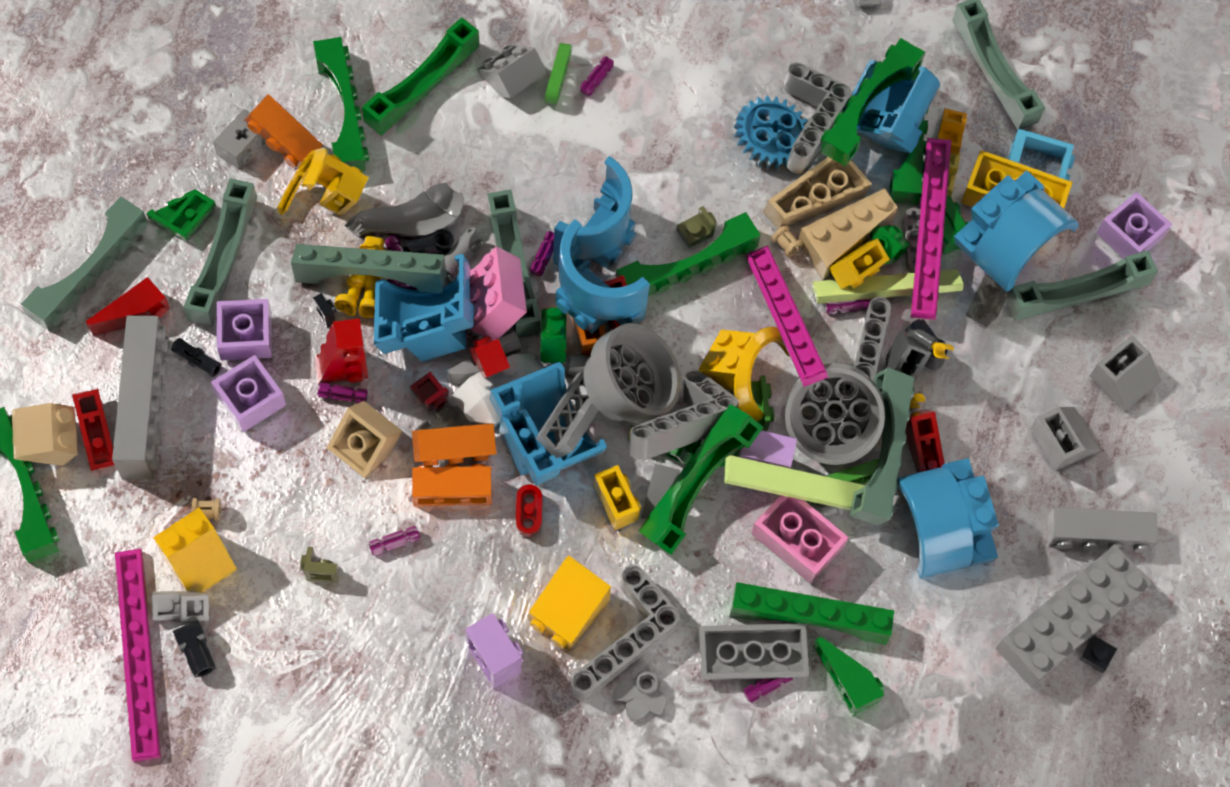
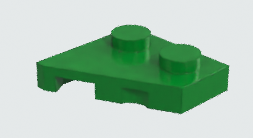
[146,189,216,241]

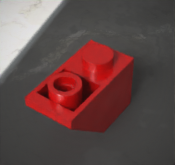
[468,336,510,378]

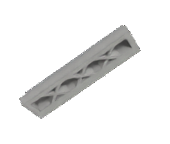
[536,371,598,458]

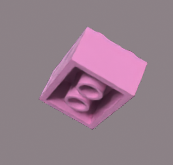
[470,246,527,339]
[751,495,849,584]

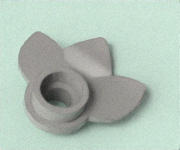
[612,671,666,722]

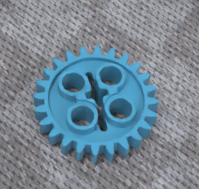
[734,96,808,169]

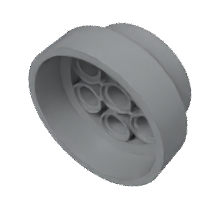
[584,323,681,424]
[785,363,885,465]

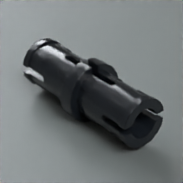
[171,338,222,377]

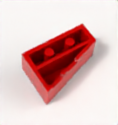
[315,318,369,385]

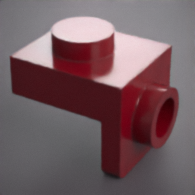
[410,372,449,412]

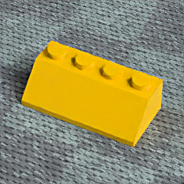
[961,150,1073,208]

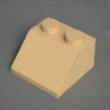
[326,401,403,478]
[12,403,78,466]

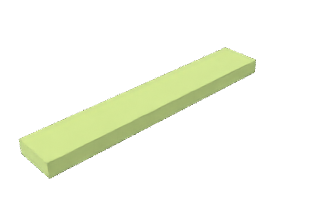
[812,269,964,304]
[724,455,866,510]

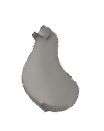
[345,183,464,238]

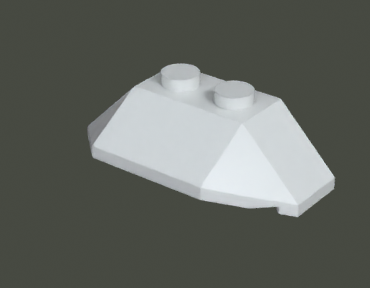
[448,353,544,426]

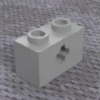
[213,109,266,169]

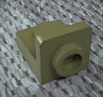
[676,206,716,248]
[300,547,339,583]

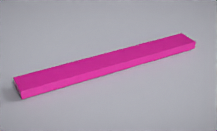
[910,138,952,320]
[745,245,828,387]
[115,549,161,762]

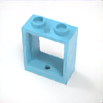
[1008,128,1076,181]

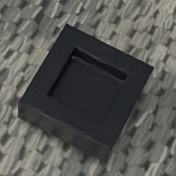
[313,293,337,328]
[1079,635,1117,673]

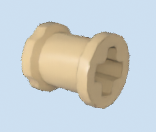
[771,225,803,258]
[192,498,222,521]

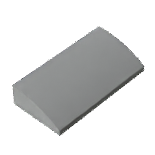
[697,624,809,680]

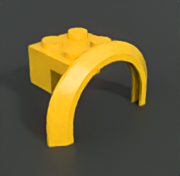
[277,148,369,217]
[698,327,790,421]

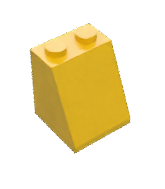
[153,508,237,592]
[528,555,611,651]

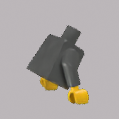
[885,329,954,409]

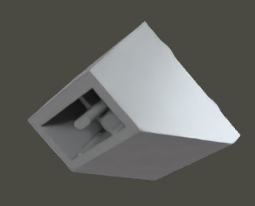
[477,44,547,98]
[1090,335,1161,412]
[1030,407,1101,471]

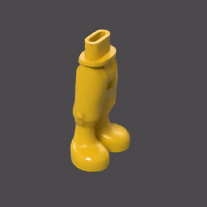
[334,236,385,319]

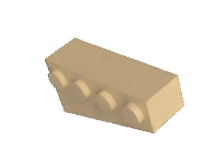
[763,157,872,229]
[798,189,898,280]

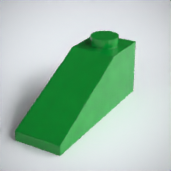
[813,637,884,716]

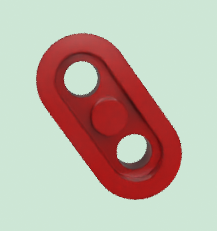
[516,484,542,537]

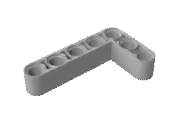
[783,63,852,174]
[813,297,891,413]
[630,371,739,460]
[571,565,679,700]

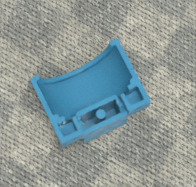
[843,60,940,153]
[553,156,636,269]
[954,170,1079,292]
[555,219,650,334]
[374,254,474,362]
[489,362,607,486]
[897,458,999,578]

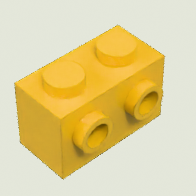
[829,238,890,289]
[593,465,641,530]

